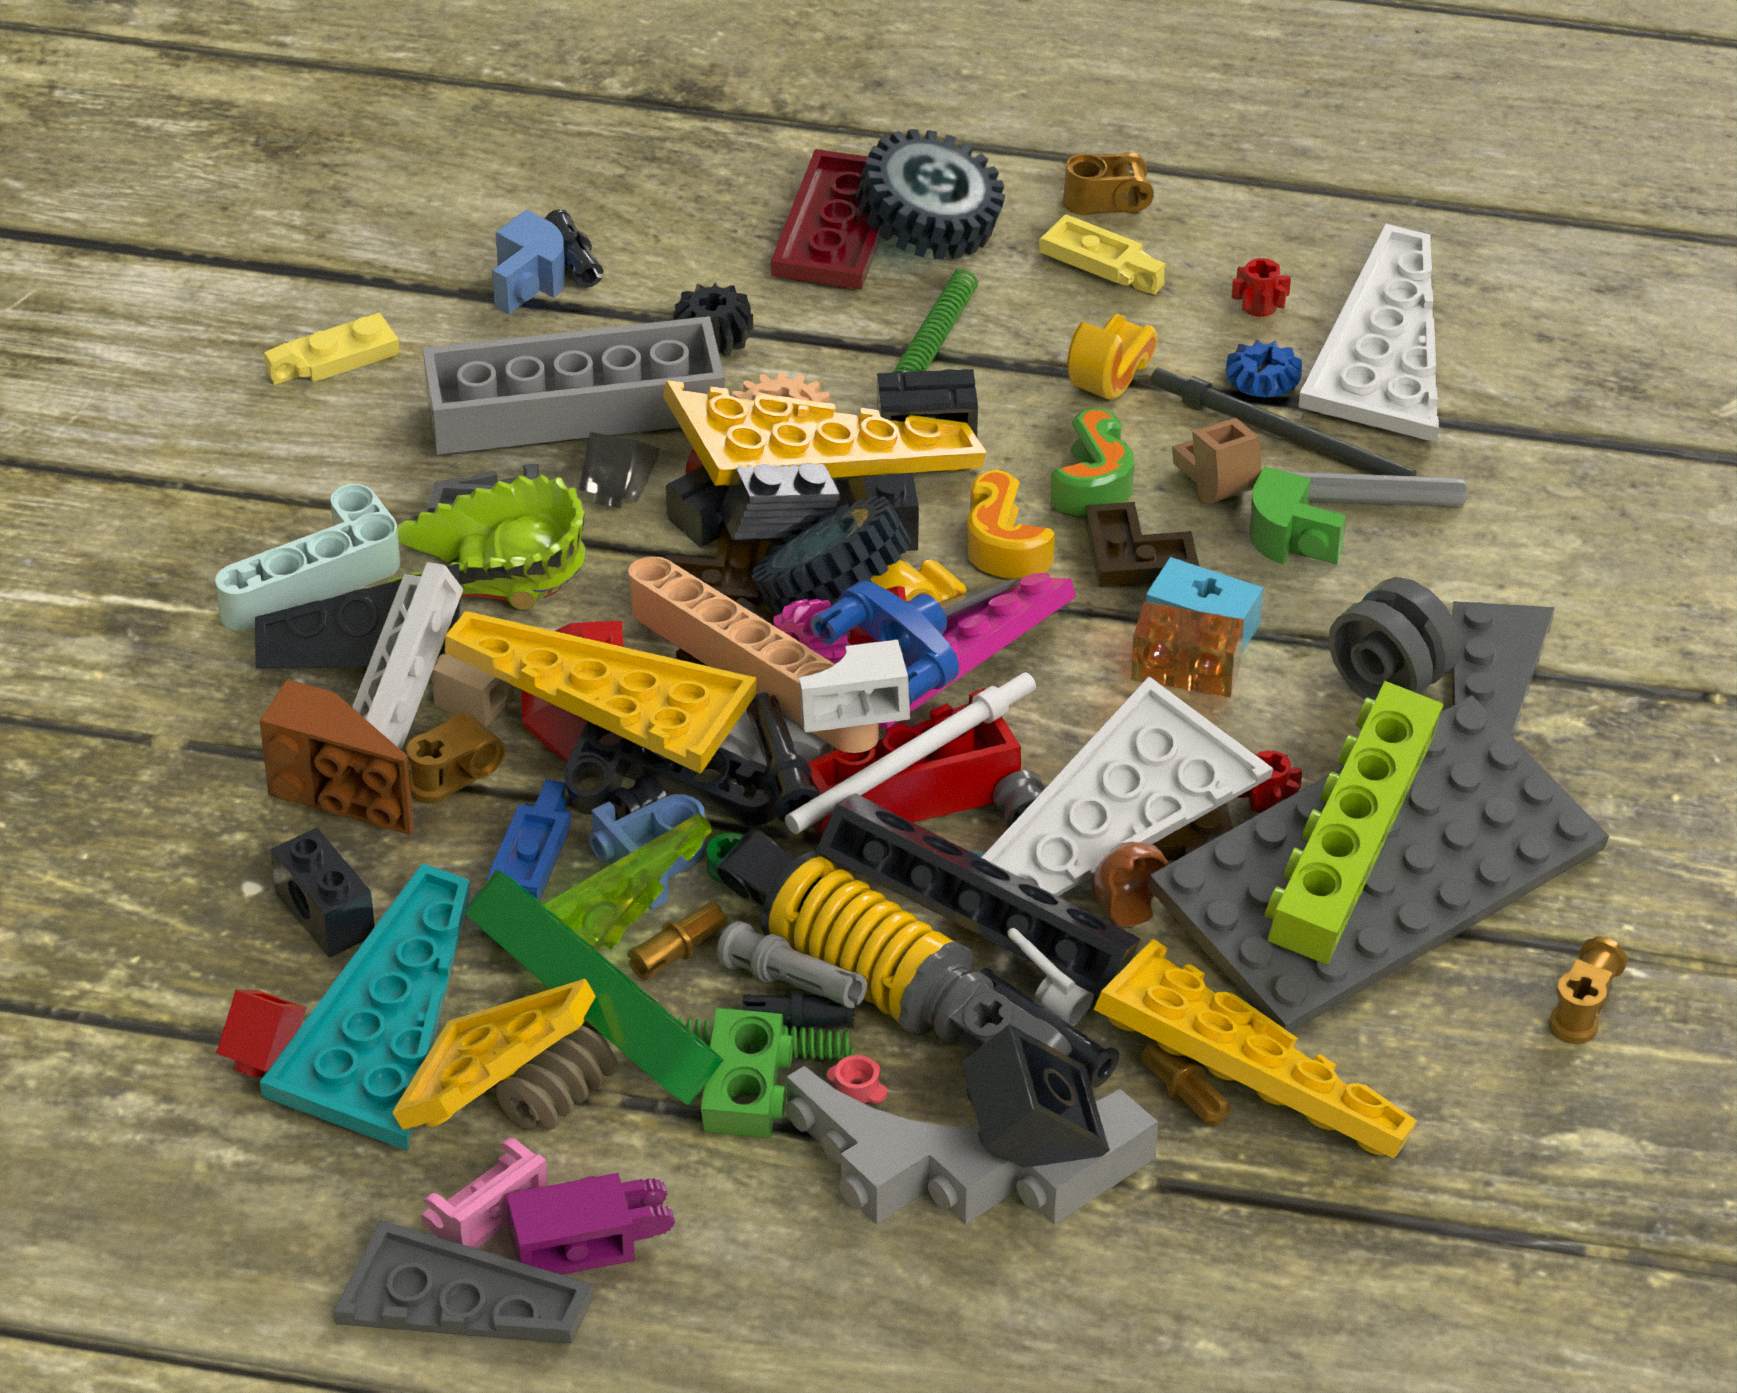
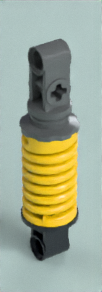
[715,828,1072,1056]

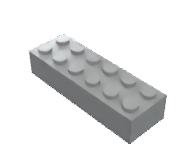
[423,316,725,455]

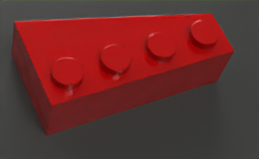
[808,688,1021,839]

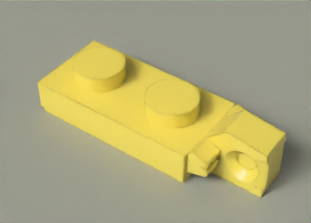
[1039,214,1166,295]
[264,313,400,385]

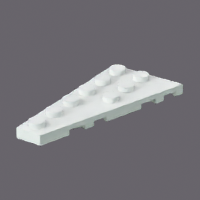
[1299,224,1439,442]

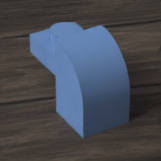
[492,209,565,314]

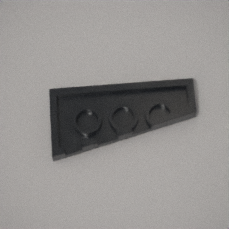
[255,563,461,669]

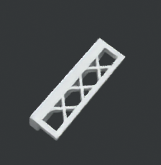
[352,562,463,750]

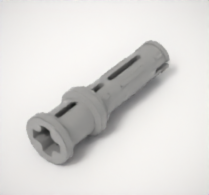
[717,921,867,1008]

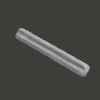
[1285,471,1467,507]

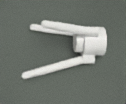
[1008,928,1094,1026]

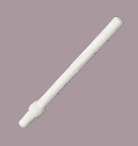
[785,672,1036,834]

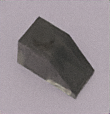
[579,432,660,509]

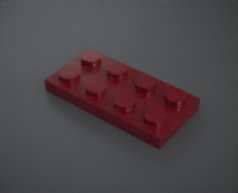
[771,149,904,290]

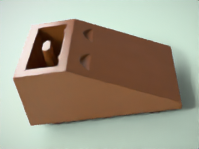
[259,679,414,835]

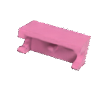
[421,1137,548,1249]

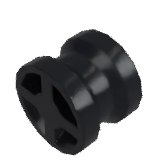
[608,774,667,820]

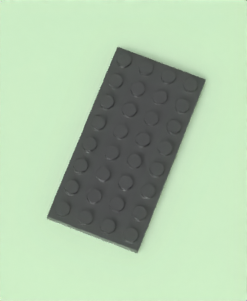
[1147,695,1609,1033]

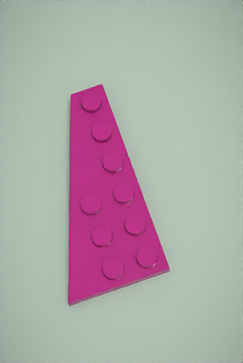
[878,573,1076,728]

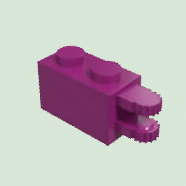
[506,1173,675,1275]

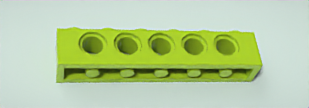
[1265,681,1444,965]

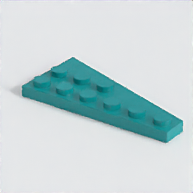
[260,863,470,1151]

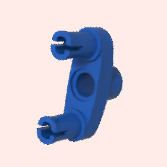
[811,581,959,705]

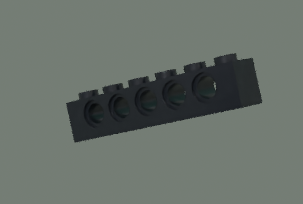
[816,793,1141,996]

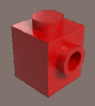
[216,990,307,1078]

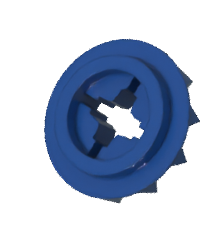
[1225,339,1302,397]

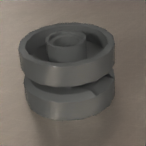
[1328,577,1462,700]

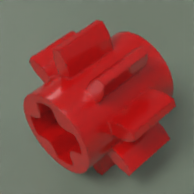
[1231,258,1291,317]
[1237,750,1302,813]

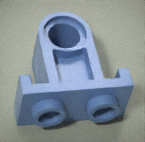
[589,794,706,910]

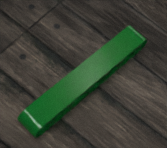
[464,869,724,1105]

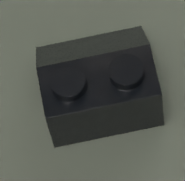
[961,1024,1110,1168]

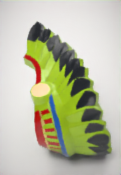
[387,475,585,610]

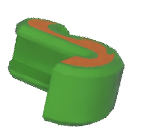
[1050,408,1134,517]

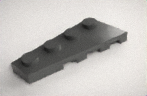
[1452,601,1555,737]
[333,1220,594,1343]

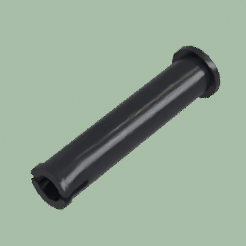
[980,968,1120,1087]

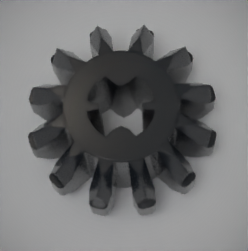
[673,282,754,357]

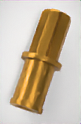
[627,901,728,981]
[1141,1040,1231,1127]

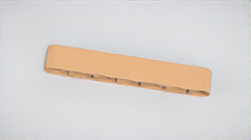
[628,556,879,753]

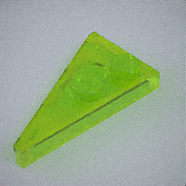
[544,813,712,951]

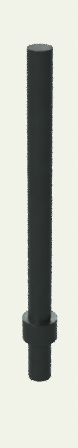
[1150,367,1417,476]

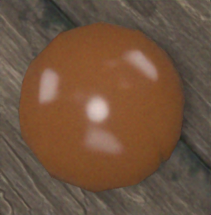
[1092,841,1168,928]

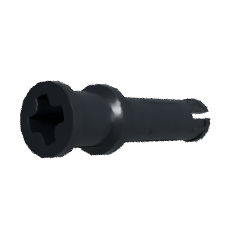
[746,692,820,823]

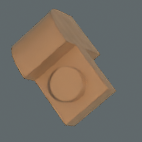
[1172,418,1261,504]

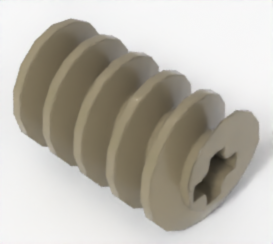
[496,1020,619,1131]

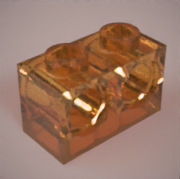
[1131,602,1244,698]

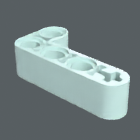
[215,484,400,631]

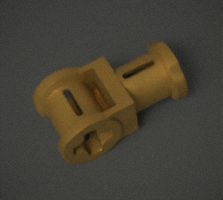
[1549,936,1628,1044]

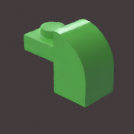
[1249,466,1346,565]

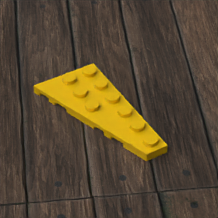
[663,380,986,486]
[445,611,757,774]
[1094,938,1417,1159]

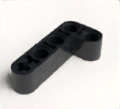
[564,721,776,826]

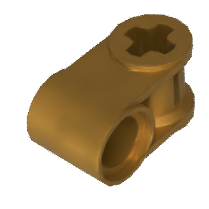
[1063,152,1154,215]
[406,712,506,803]

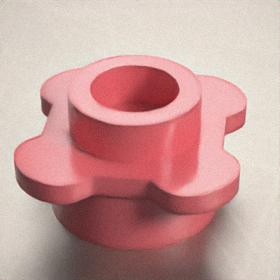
[826,1055,887,1104]

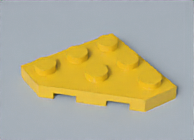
[392,978,596,1130]

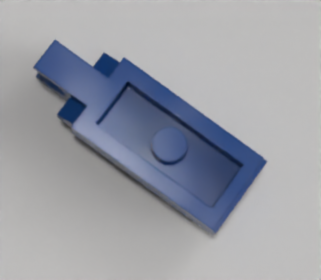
[487,779,572,901]

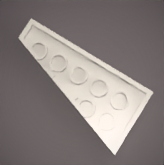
[981,677,1273,896]

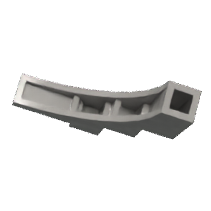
[785,1066,1158,1225]

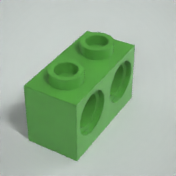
[701,1008,793,1139]

